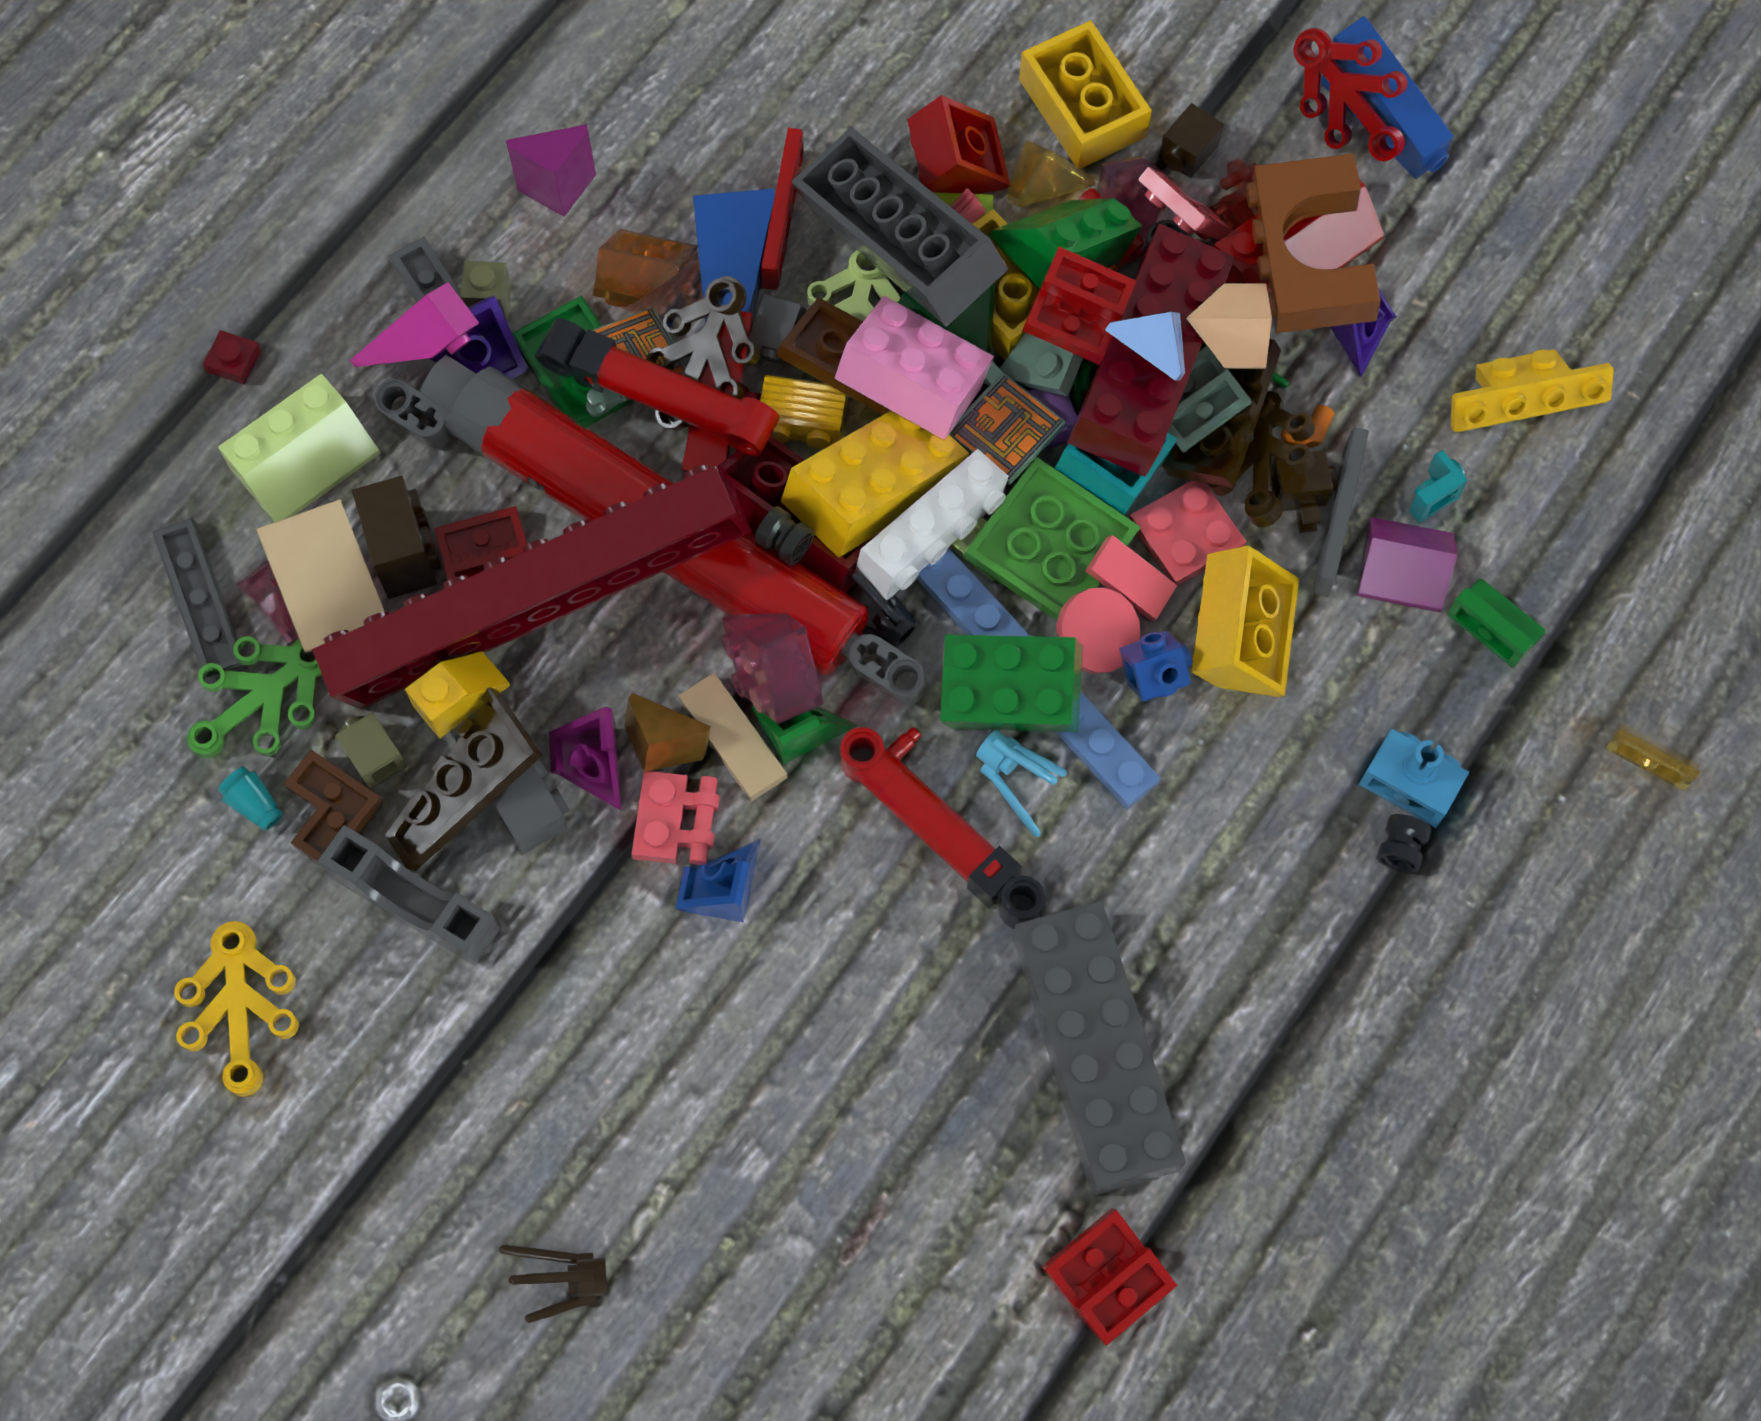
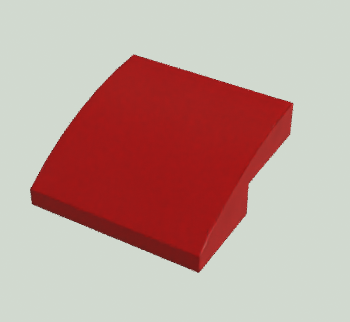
[1022,246,1137,365]
[434,506,527,580]
[1041,1208,1178,1346]

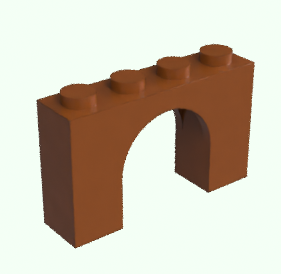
[1246,153,1381,333]

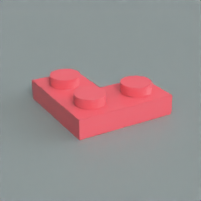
[1138,167,1233,241]

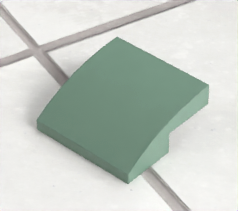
[1168,346,1252,453]

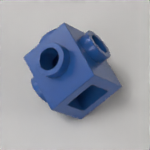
[1119,631,1192,702]

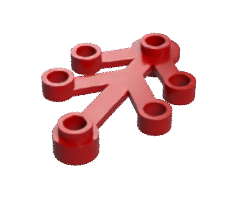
[1293,28,1407,162]

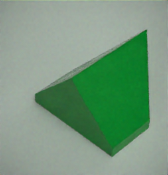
[751,688,859,765]

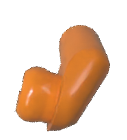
[1280,405,1335,449]

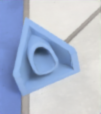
[1105,312,1185,381]

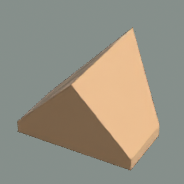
[1186,284,1272,369]

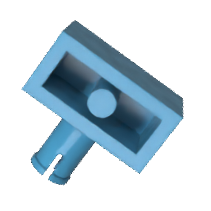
[1358,728,1469,828]

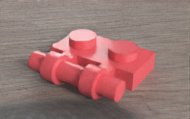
[632,771,720,865]

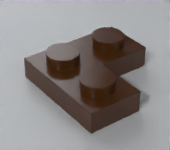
[284,749,383,865]

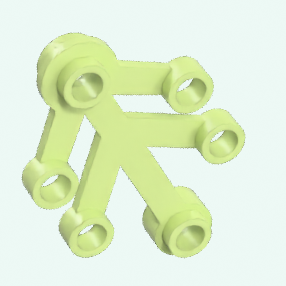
[807,250,900,322]

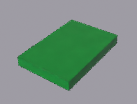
[512,295,634,429]

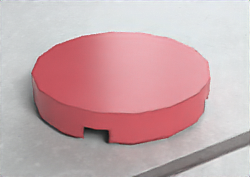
[1056,588,1141,674]

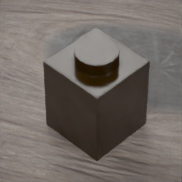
[1159,103,1224,178]

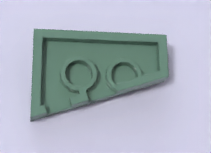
[999,333,1083,396]

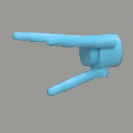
[976,730,1067,837]

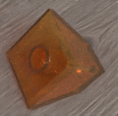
[593,229,698,307]

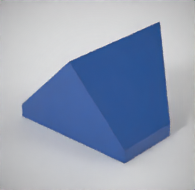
[675,839,761,923]

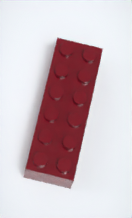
[1067,224,1235,477]

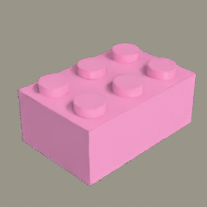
[835,296,994,440]

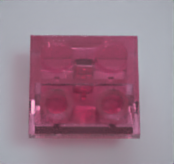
[722,613,824,724]

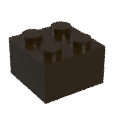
[352,475,441,599]

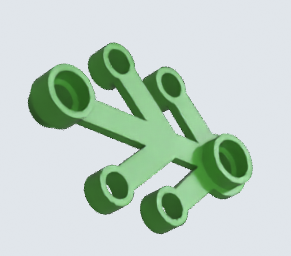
[187,636,322,758]

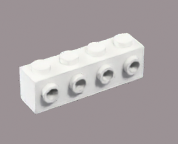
[855,449,1009,601]

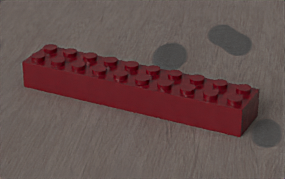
[312,465,752,709]

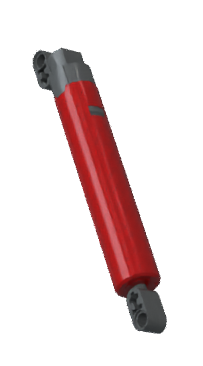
[374,355,928,704]

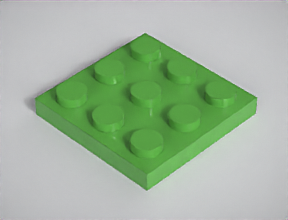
[963,457,1141,621]

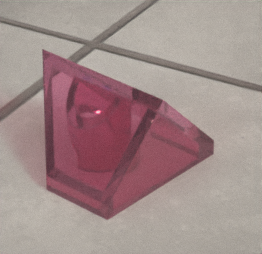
[1097,156,1173,239]

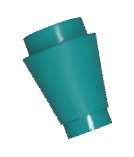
[218,766,284,832]

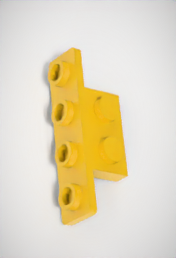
[1450,349,1614,432]

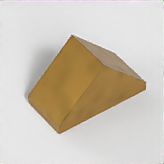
[624,693,711,772]

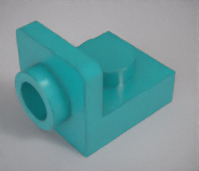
[1409,450,1468,523]

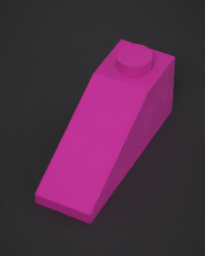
[350,282,479,367]

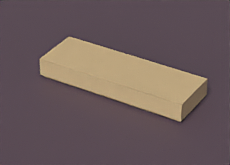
[678,673,787,802]

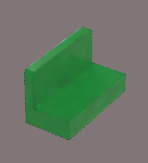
[1447,578,1545,669]

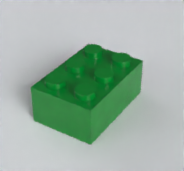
[940,634,1083,733]

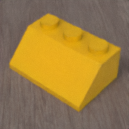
[1191,545,1299,697]

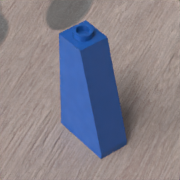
[1321,16,1454,179]
[693,188,775,333]

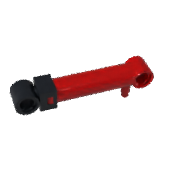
[535,318,780,457]
[840,727,1046,929]

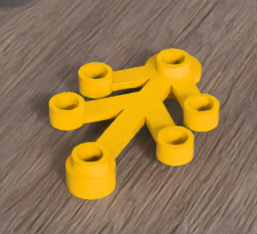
[174,921,299,1097]

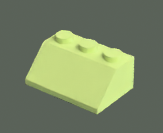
[218,373,381,522]

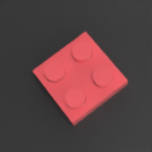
[1129,480,1247,586]

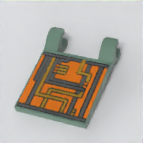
[585,307,688,417]
[949,361,1066,485]

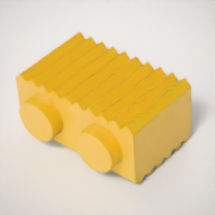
[760,375,848,449]

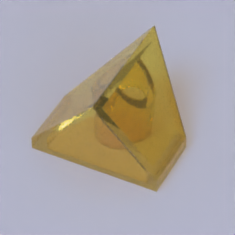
[1007,140,1095,207]

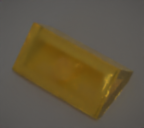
[1606,723,1700,790]

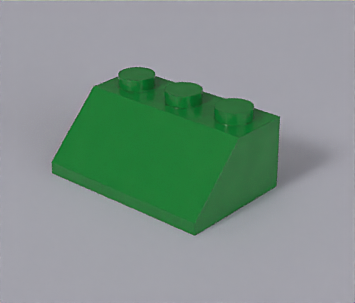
[989,198,1142,289]

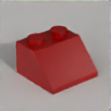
[907,95,1011,194]

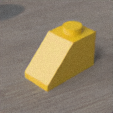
[405,651,510,739]

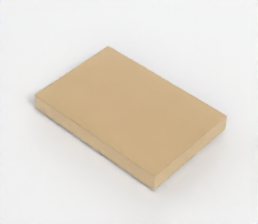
[256,499,385,653]

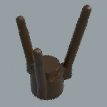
[499,1245,607,1323]

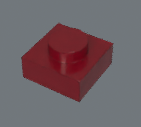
[203,330,261,385]

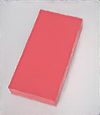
[1085,535,1177,621]

